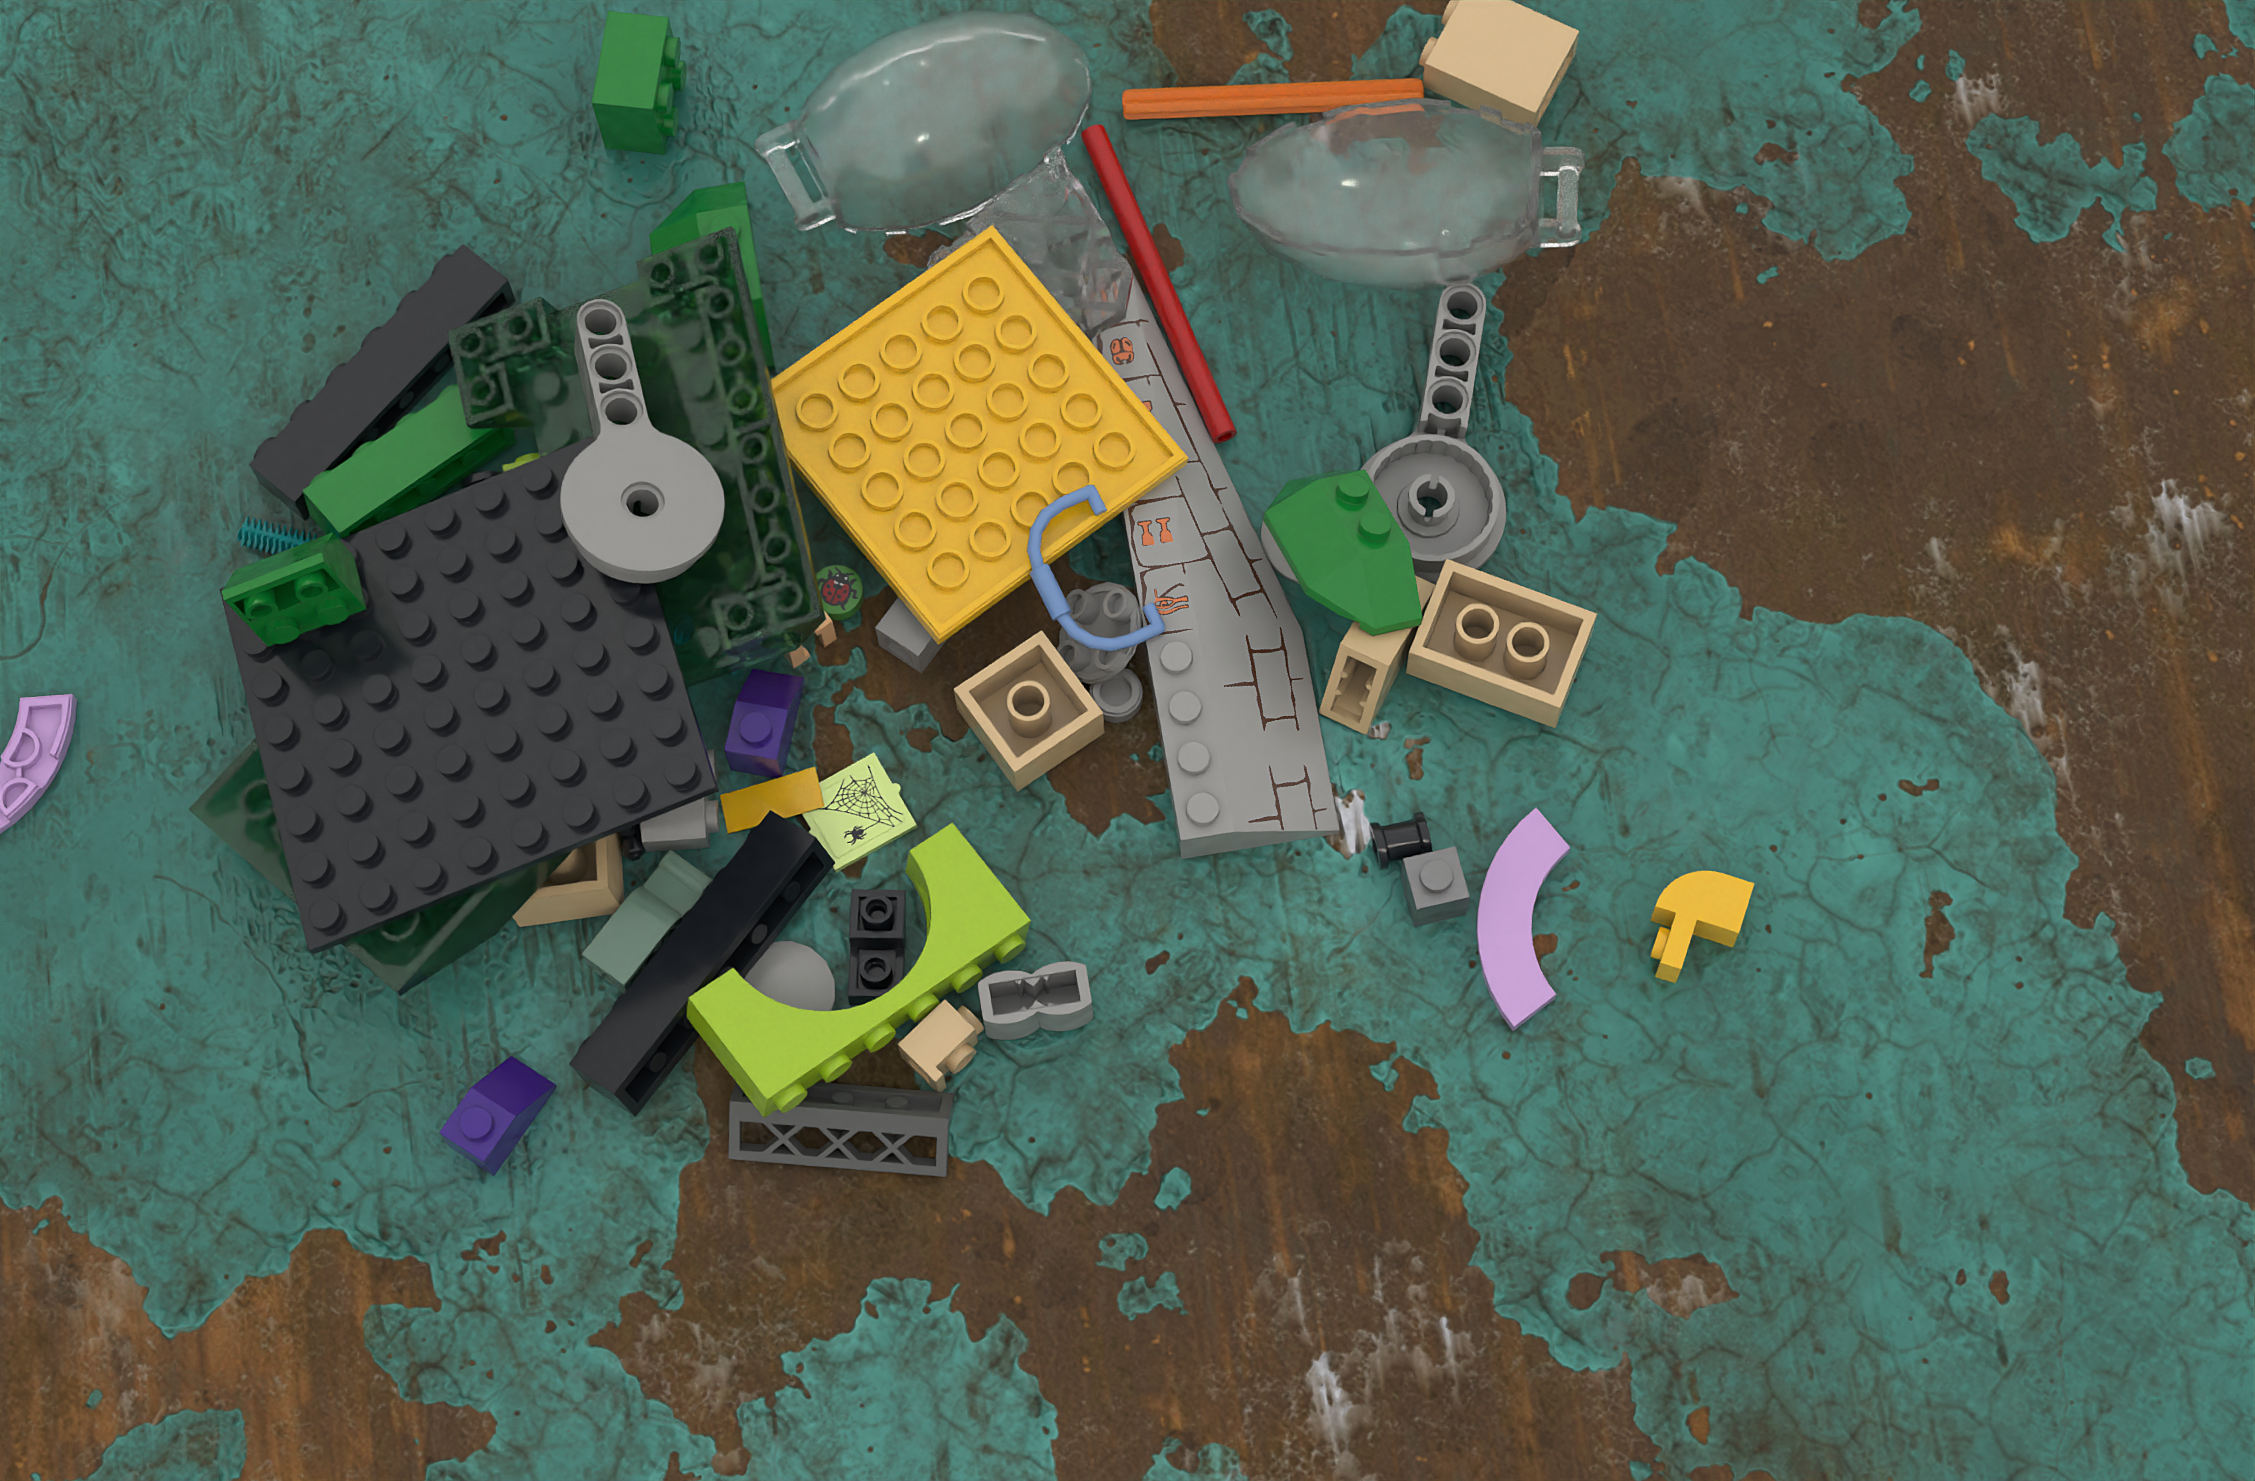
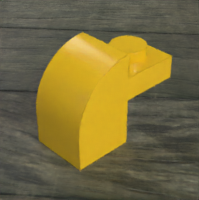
[1650,871,1755,984]

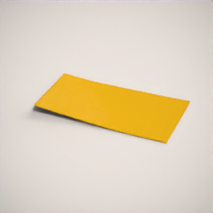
[720,766,825,834]

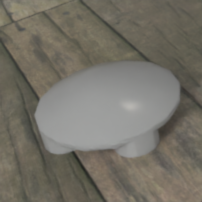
[1056,582,1142,685]
[744,941,835,1011]

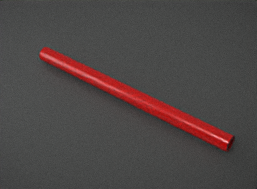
[1081,124,1237,444]

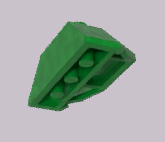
[649,181,776,373]
[1263,470,1423,636]

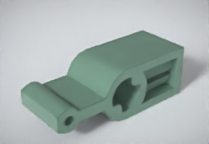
[581,850,713,993]

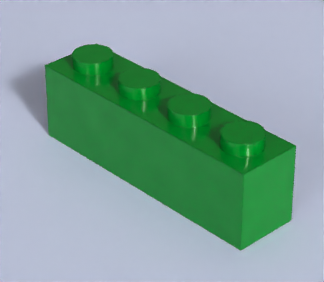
[302,375,516,540]

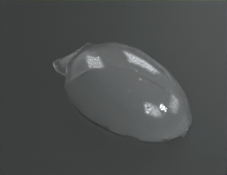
[754,10,1092,234]
[1227,98,1585,292]

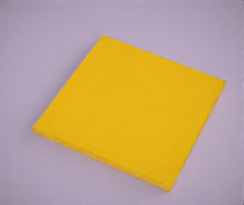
[743,225,1188,645]

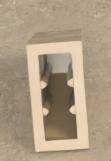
[1319,575,1436,735]

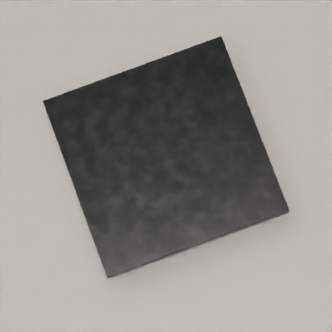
[220,435,719,955]

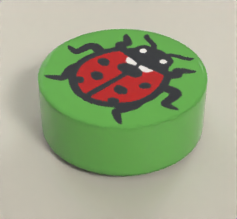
[810,565,864,620]

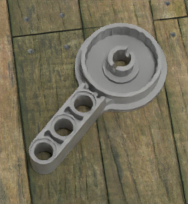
[1361,282,1506,585]
[560,299,724,583]

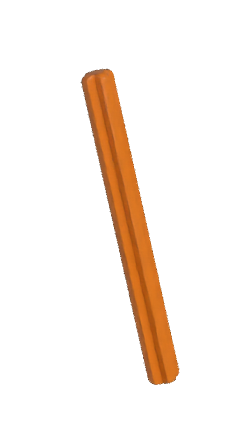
[1122,78,1424,120]

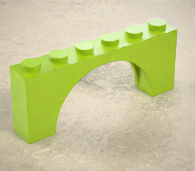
[686,822,1031,1118]

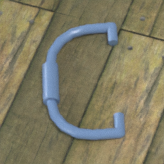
[1027,485,1165,651]

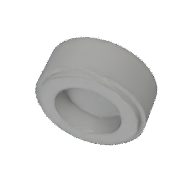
[1090,668,1143,723]

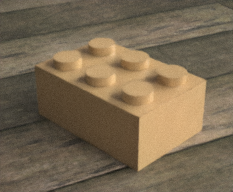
[1406,559,1597,728]

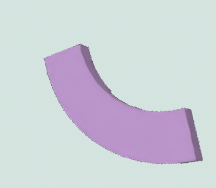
[0,694,77,834]
[1476,808,1570,1031]

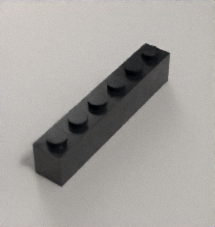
[249,244,516,521]
[569,810,835,1117]

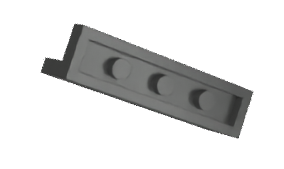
[728,1082,955,1177]

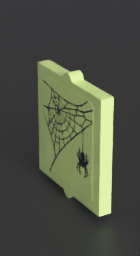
[802,753,917,873]

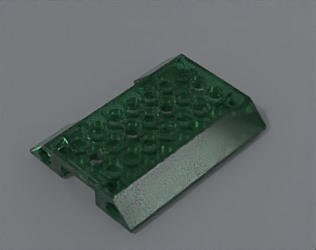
[447,226,826,688]

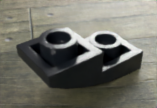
[848,889,906,1005]

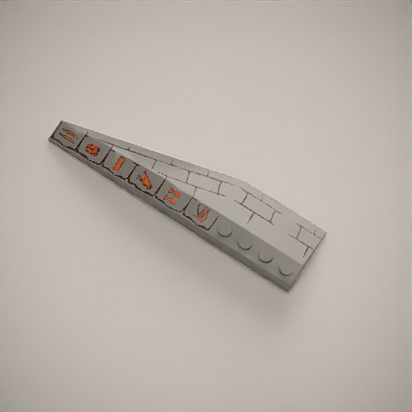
[1080,267,1339,859]

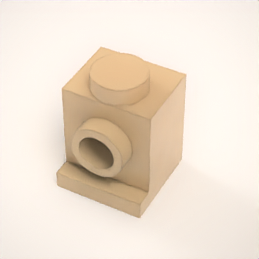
[898,999,985,1092]

